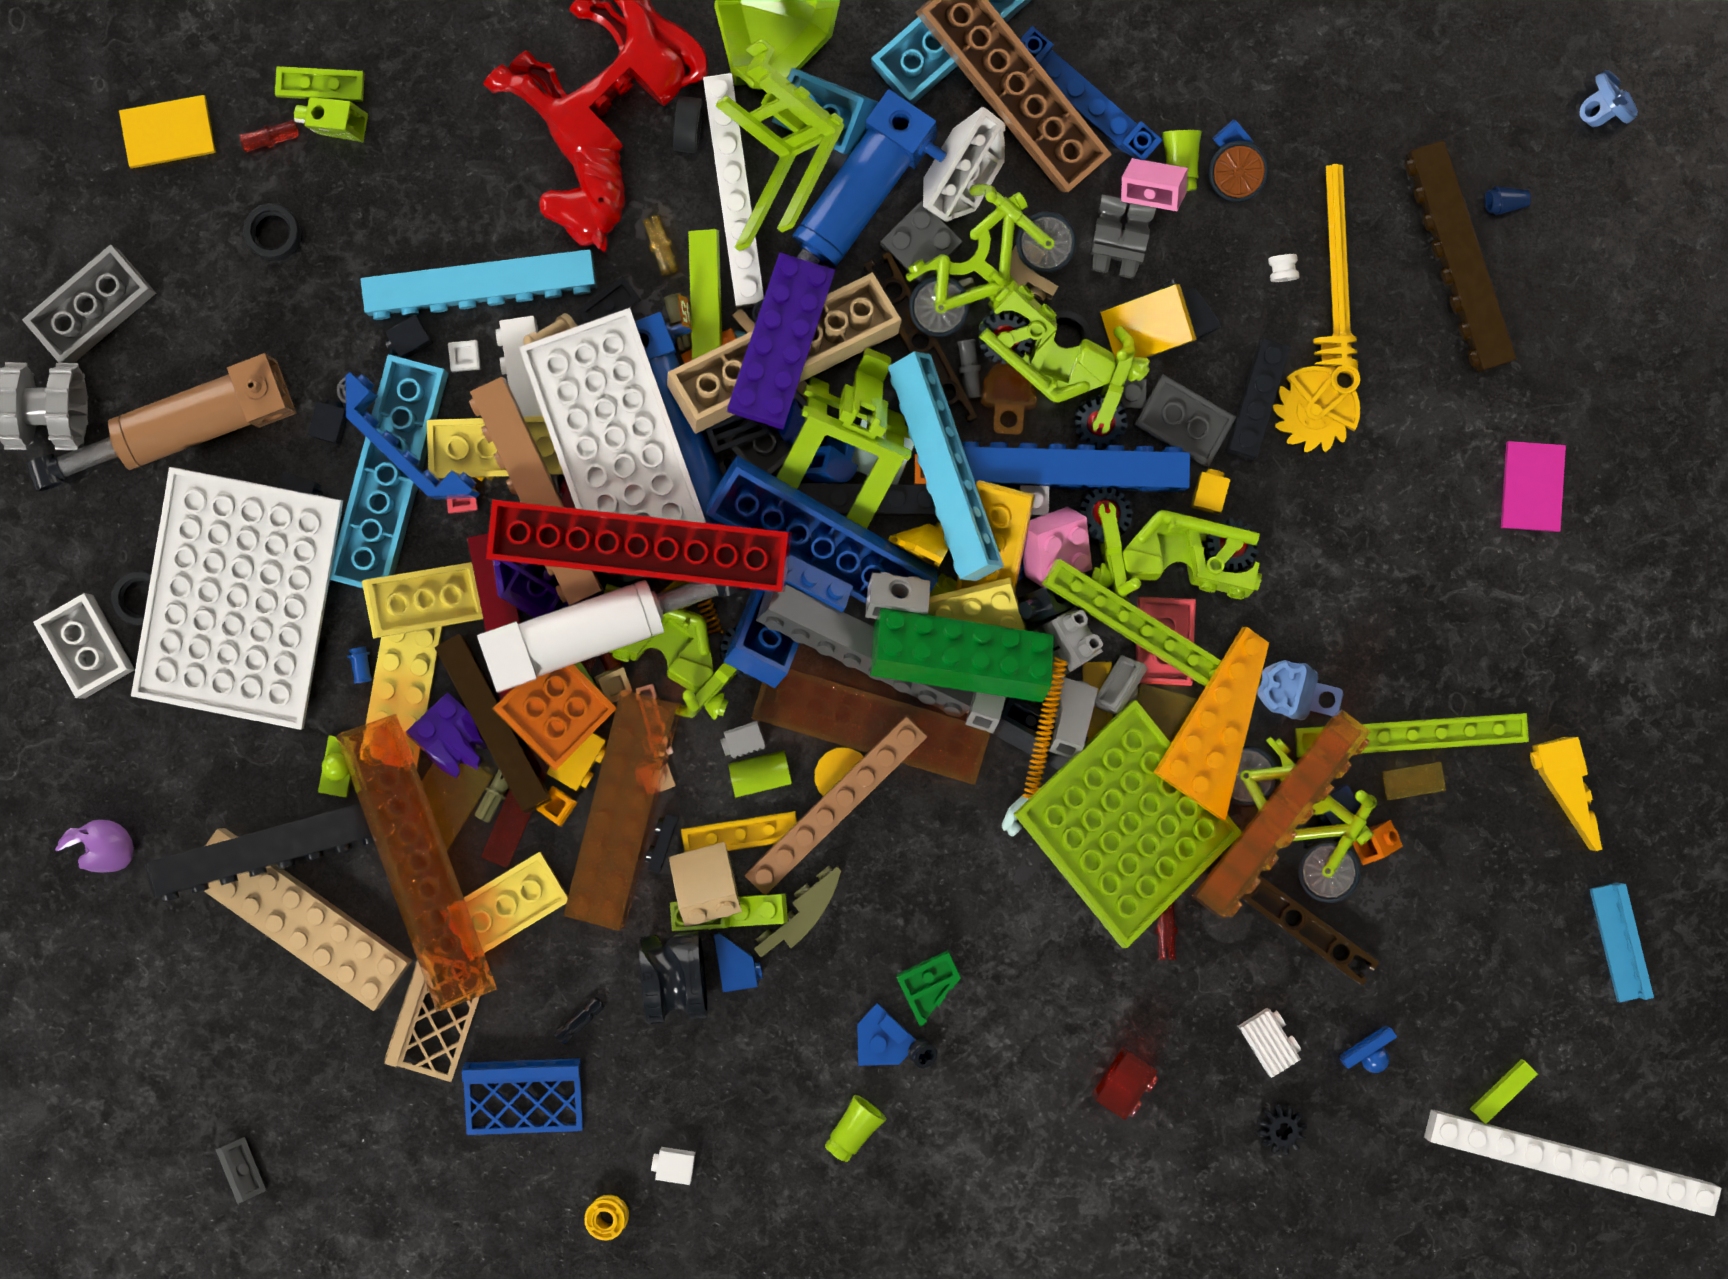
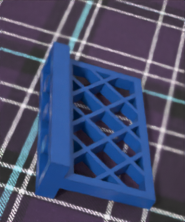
[462,1058,583,1135]

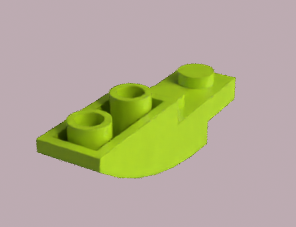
[670,893,788,931]

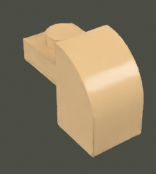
[1010,239,1059,301]

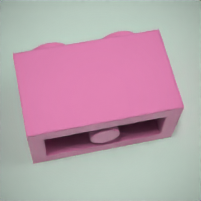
[1121,158,1188,211]

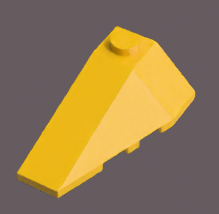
[1530,737,1602,851]

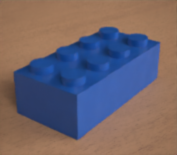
[723,589,799,688]

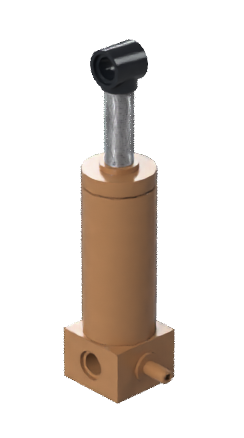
[26,353,297,492]

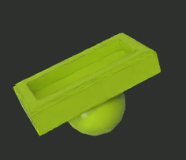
[318,735,359,798]

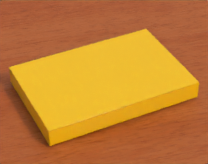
[119,95,216,169]
[1100,284,1197,359]

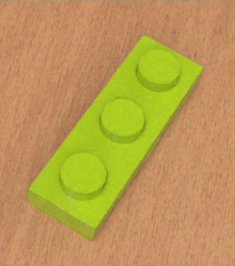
[275,66,365,102]

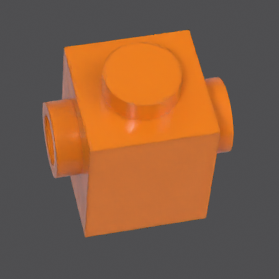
[1353,820,1403,865]

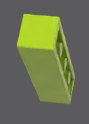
[1470,1059,1538,1124]

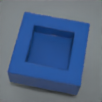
[1212,119,1254,148]

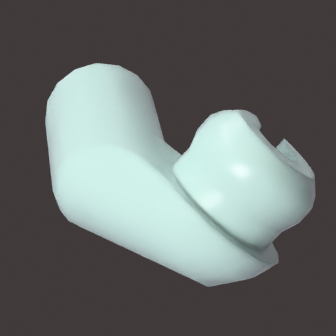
[1002,793,1028,836]

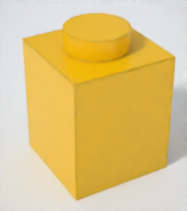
[1191,469,1230,515]

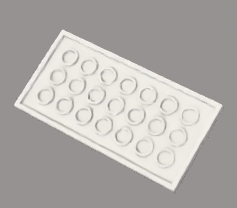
[519,308,706,523]

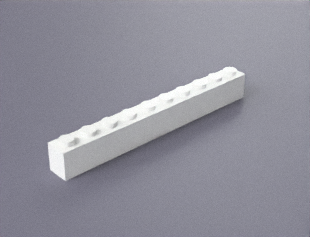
[1424,1109,1721,1216]

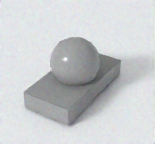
[1094,655,1148,715]

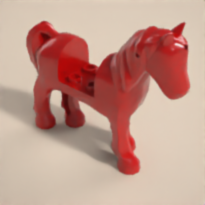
[483,0,708,252]

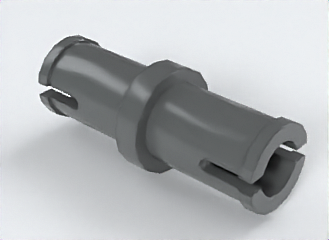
[957,339,983,399]

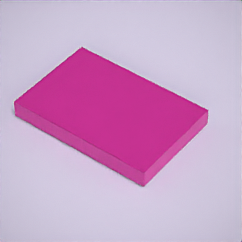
[1501,441,1566,532]

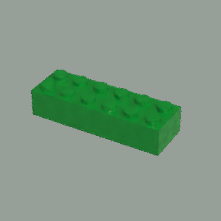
[870,608,1054,703]

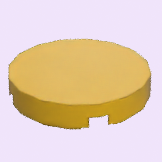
[815,748,864,796]

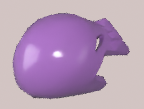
[55,819,134,873]

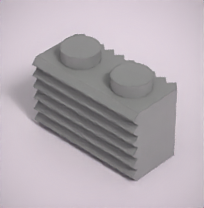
[720,721,767,759]

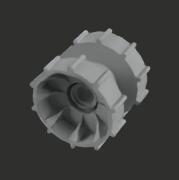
[0,362,88,450]

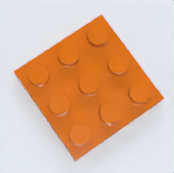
[492,664,617,771]

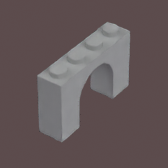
[965,672,1098,758]

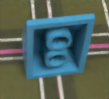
[772,68,878,155]

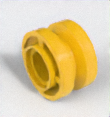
[584,1195,629,1240]

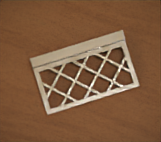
[384,949,488,1082]

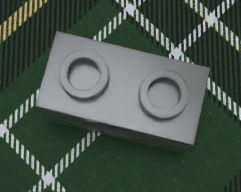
[865,572,930,619]

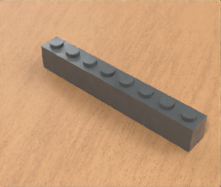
[756,584,974,718]

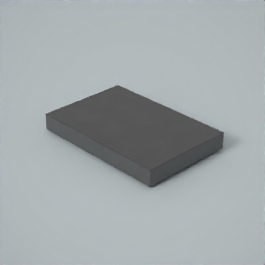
[1133,374,1236,467]

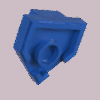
[857,1003,916,1066]

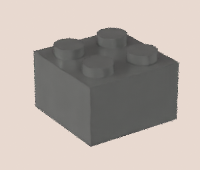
[880,201,963,284]

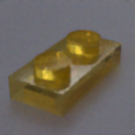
[1382,762,1446,800]

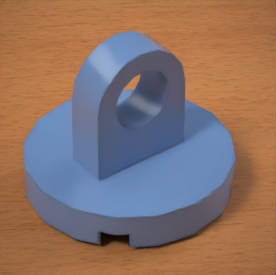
[1579,70,1638,127]

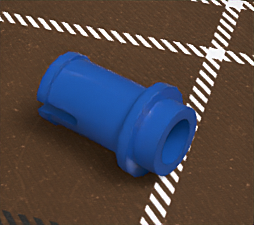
[347,646,372,684]

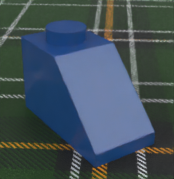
[714,932,763,992]

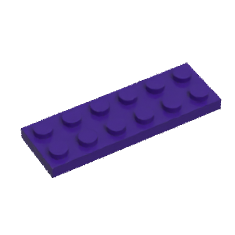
[727,252,835,430]

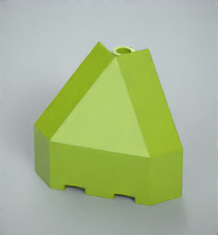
[714,0,840,90]

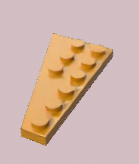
[1153,627,1269,821]

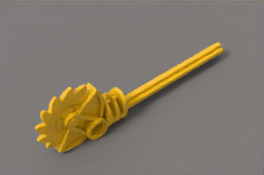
[1272,164,1360,452]

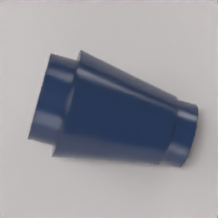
[1485,186,1531,215]

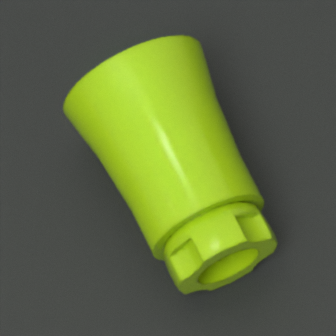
[1162,130,1202,191]
[825,1095,887,1162]

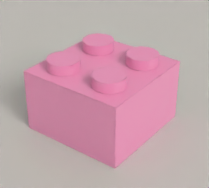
[1023,506,1092,587]

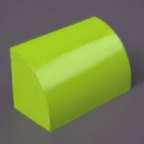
[728,750,793,798]

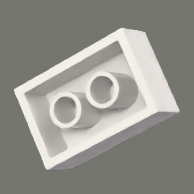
[33,593,135,698]

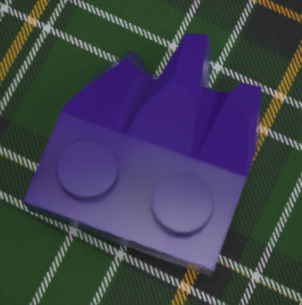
[406,692,487,778]

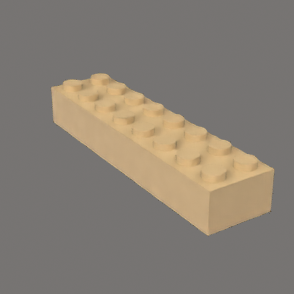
[667,272,901,434]
[204,828,412,1011]

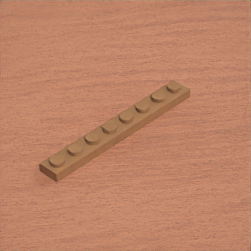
[744,714,928,895]

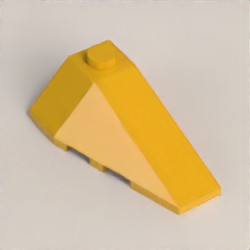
[888,522,949,569]

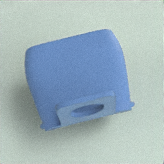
[1257,660,1344,720]

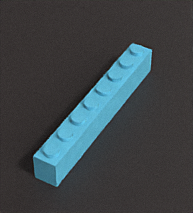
[360,249,597,320]
[888,351,1004,581]

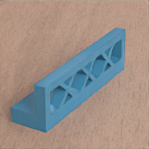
[1589,882,1654,1002]

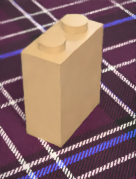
[669,842,742,927]

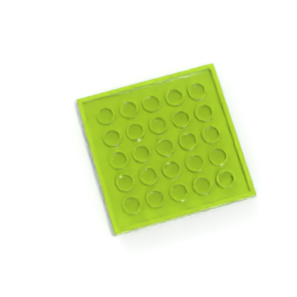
[1014,700,1242,948]

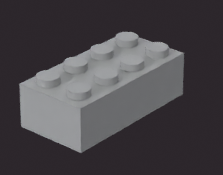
[22,244,156,363]

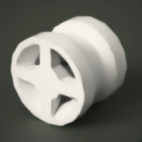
[1268,254,1300,282]

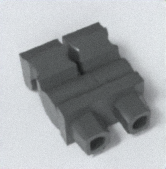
[1090,194,1156,279]

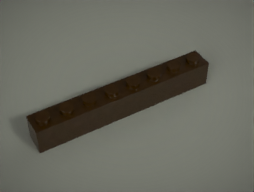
[1404,140,1517,373]

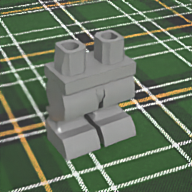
[1032,607,1103,675]

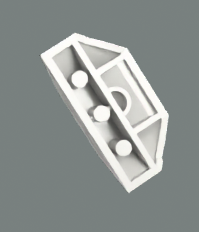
[923,107,1005,222]

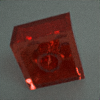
[1092,1046,1158,1120]

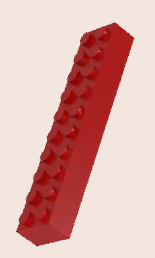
[486,499,792,592]

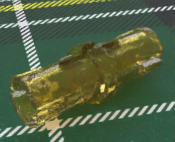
[642,215,679,276]

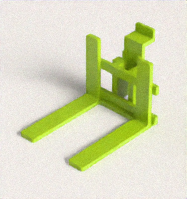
[715,39,845,251]
[776,348,912,529]

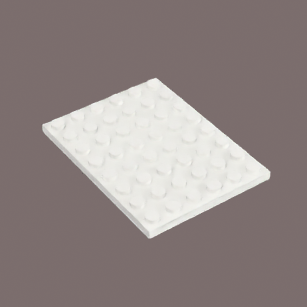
[131,467,343,730]

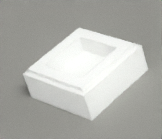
[448,340,481,373]

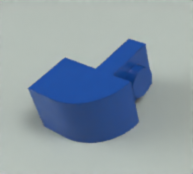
[805,436,858,483]

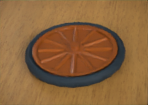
[1209,141,1269,202]

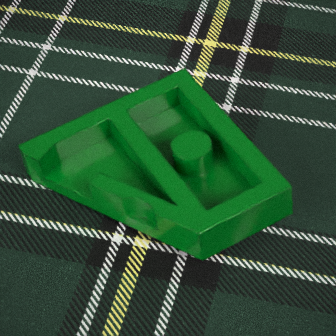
[896,950,961,1026]

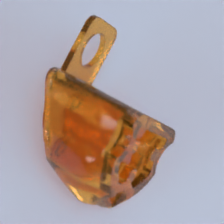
[981,361,1037,435]

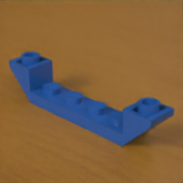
[1020,26,1162,160]
[345,372,480,500]

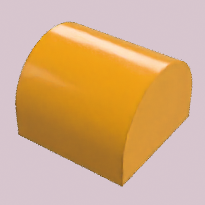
[536,786,578,827]

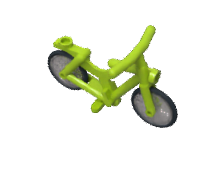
[905,184,1076,337]
[1230,737,1377,903]

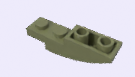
[754,865,841,957]

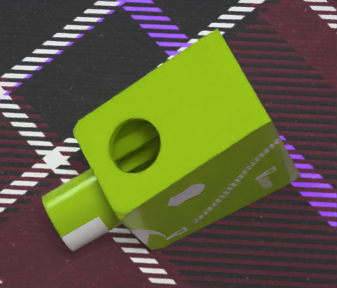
[294,97,368,142]

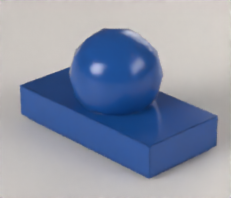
[1338,1026,1397,1073]

